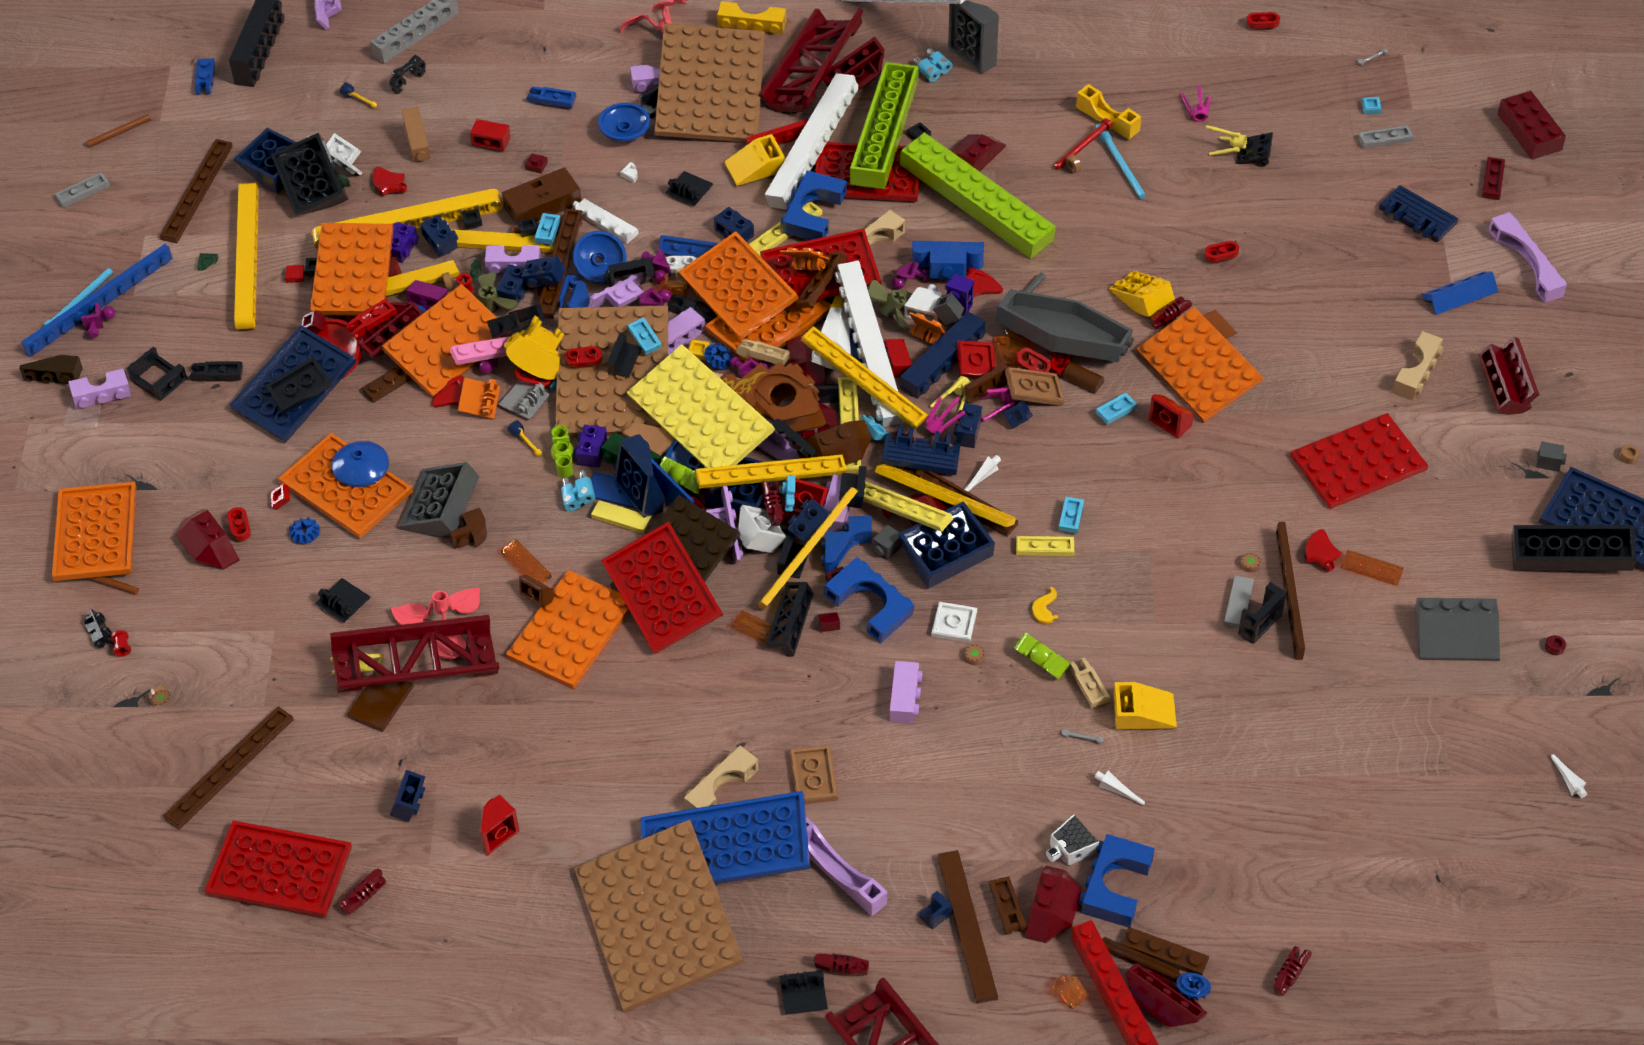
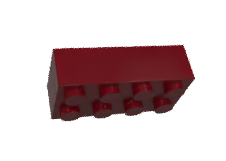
[1498,91,1566,160]

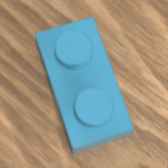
[535,213,560,245]
[628,317,662,355]
[1096,393,1137,425]
[1058,497,1084,534]

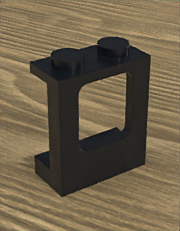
[604,258,654,287]
[487,303,546,338]
[127,346,187,401]
[1238,582,1287,644]

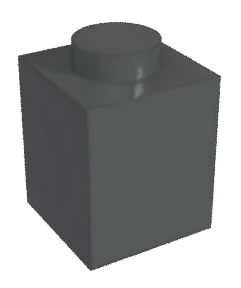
[933,292,964,325]
[1536,441,1567,472]
[873,525,902,560]

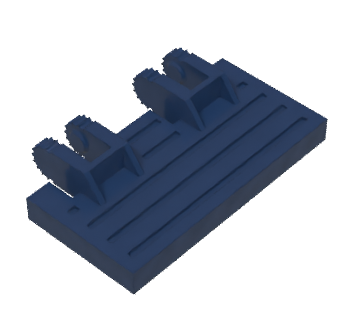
[1379,185,1459,243]
[882,425,960,475]

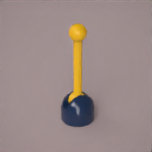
[340,82,377,108]
[507,420,542,456]

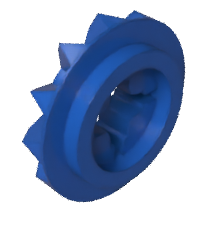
[704,343,733,369]
[289,517,320,544]
[1176,973,1211,1001]

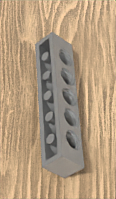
[370,0,459,64]

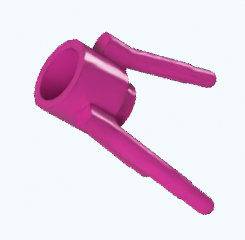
[1181,85,1211,122]
[980,387,1017,422]
[925,397,965,435]

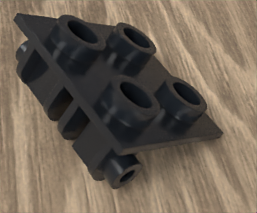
[1236,132,1273,167]
[665,171,713,206]
[315,578,371,623]
[779,970,828,1015]

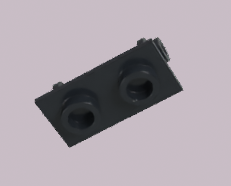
[84,608,114,649]

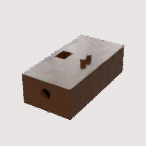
[502,167,582,227]

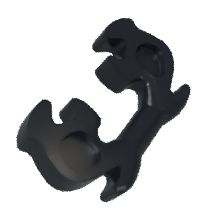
[389,55,426,94]

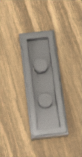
[1358,125,1414,149]
[55,172,110,208]
[1224,575,1254,629]

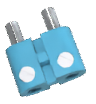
[913,48,953,82]
[561,470,595,511]

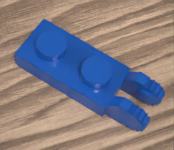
[195,58,215,95]
[526,87,576,108]

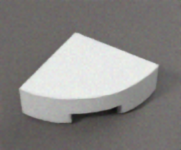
[620,162,638,183]

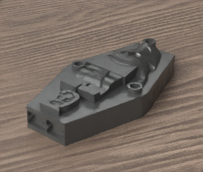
[995,289,1134,362]

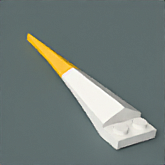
[811,295,851,373]

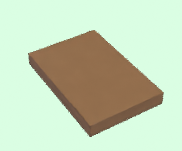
[1005,367,1065,406]
[790,745,838,804]

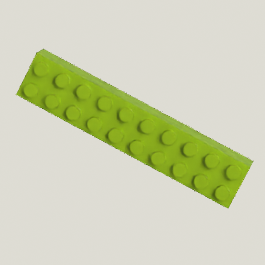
[850,62,918,189]
[900,132,1056,259]

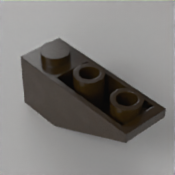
[19,355,83,384]

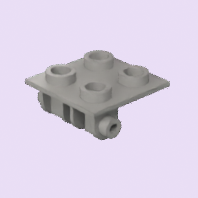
[498,382,550,420]

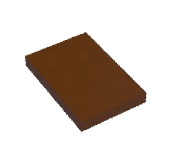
[347,672,414,732]

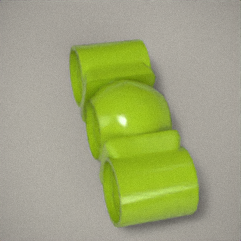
[551,425,574,479]
[659,456,701,494]
[1014,632,1070,679]

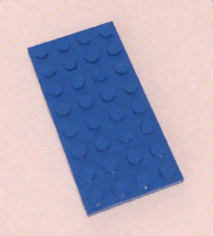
[641,791,810,884]

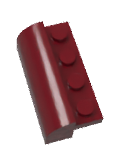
[1478,337,1540,415]

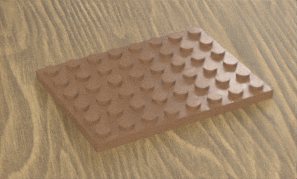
[655,23,765,142]
[556,306,668,437]
[574,820,744,1012]

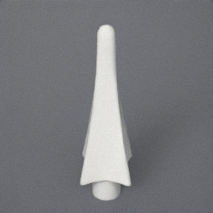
[964,455,1001,492]
[1551,754,1587,798]
[1094,771,1145,805]

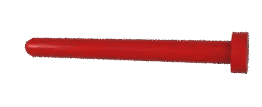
[1054,118,1113,169]

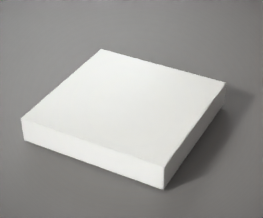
[931,602,977,643]

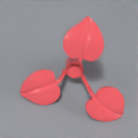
[620,0,687,35]
[392,587,480,659]

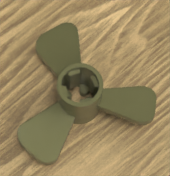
[476,272,518,312]
[868,280,912,330]

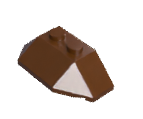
[795,420,872,465]

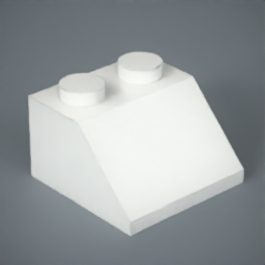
[738,505,786,553]

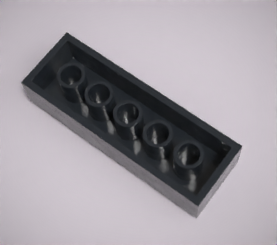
[229,0,285,87]
[1511,525,1636,571]

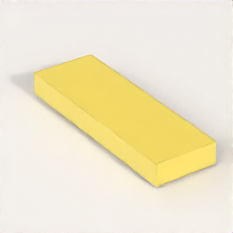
[591,500,652,534]
[1016,536,1074,556]

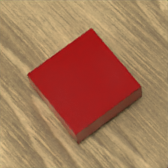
[285,265,305,283]
[271,484,290,510]

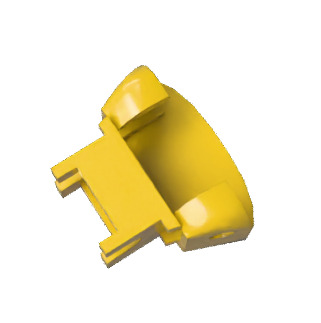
[504,316,564,380]

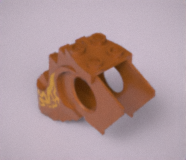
[720,362,826,432]

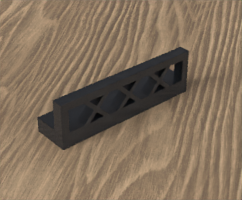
[766,582,814,656]

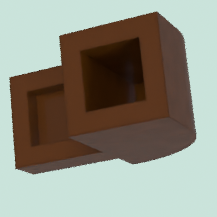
[450,507,487,549]

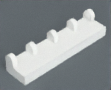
[573,199,639,244]

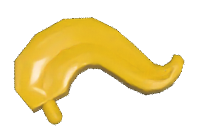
[1032,587,1058,625]

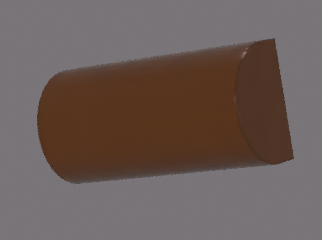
[1063,362,1104,394]
[519,575,554,607]

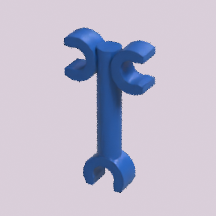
[558,274,581,308]

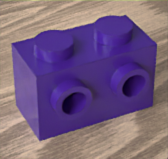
[390,222,419,264]
[945,274,974,316]
[574,424,607,468]

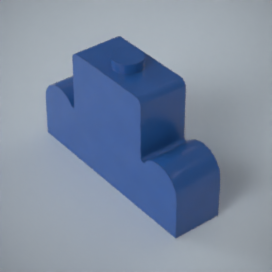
[912,241,984,279]

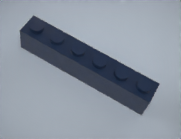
[900,312,986,399]

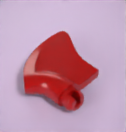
[373,166,407,196]
[966,268,1003,298]
[432,375,464,408]
[1304,529,1342,572]

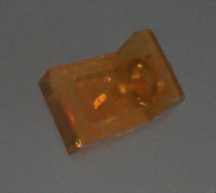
[661,273,687,297]
[1052,974,1089,1009]

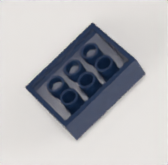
[898,501,995,589]

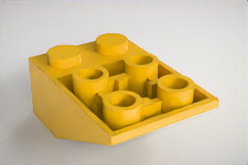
[724,134,785,186]
[1109,271,1175,317]
[1113,682,1177,729]

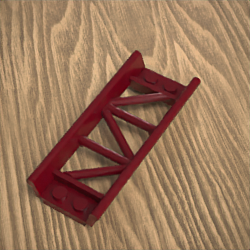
[758,8,863,112]
[330,615,499,693]
[825,977,939,1045]

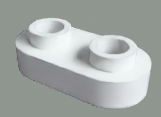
[666,256,697,274]

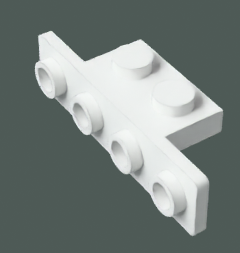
[308,133,362,176]

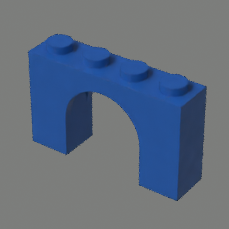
[781,170,847,240]
[823,557,915,643]
[1079,834,1155,927]

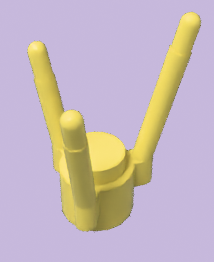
[1205,125,1247,156]
[930,376,971,412]

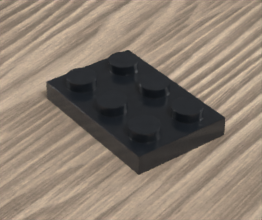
[266,357,332,415]

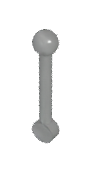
[1358,48,1388,66]
[1062,729,1104,744]

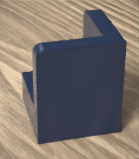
[1003,401,1033,429]
[919,891,952,929]

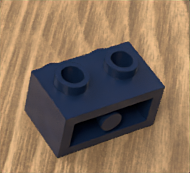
[714,207,754,242]
[420,215,458,257]
[521,256,566,288]
[496,264,528,304]
[954,403,982,449]
[788,498,830,543]
[390,770,426,822]

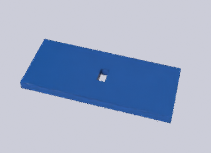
[651,458,694,505]
[591,472,636,509]

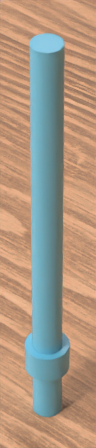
[1095,123,1146,199]
[43,268,113,327]

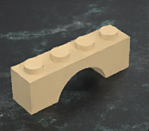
[865,210,906,245]
[1393,331,1444,400]
[684,746,759,810]

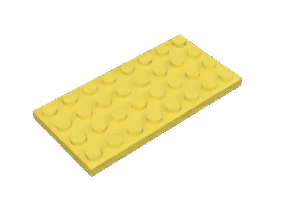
[626,344,775,468]

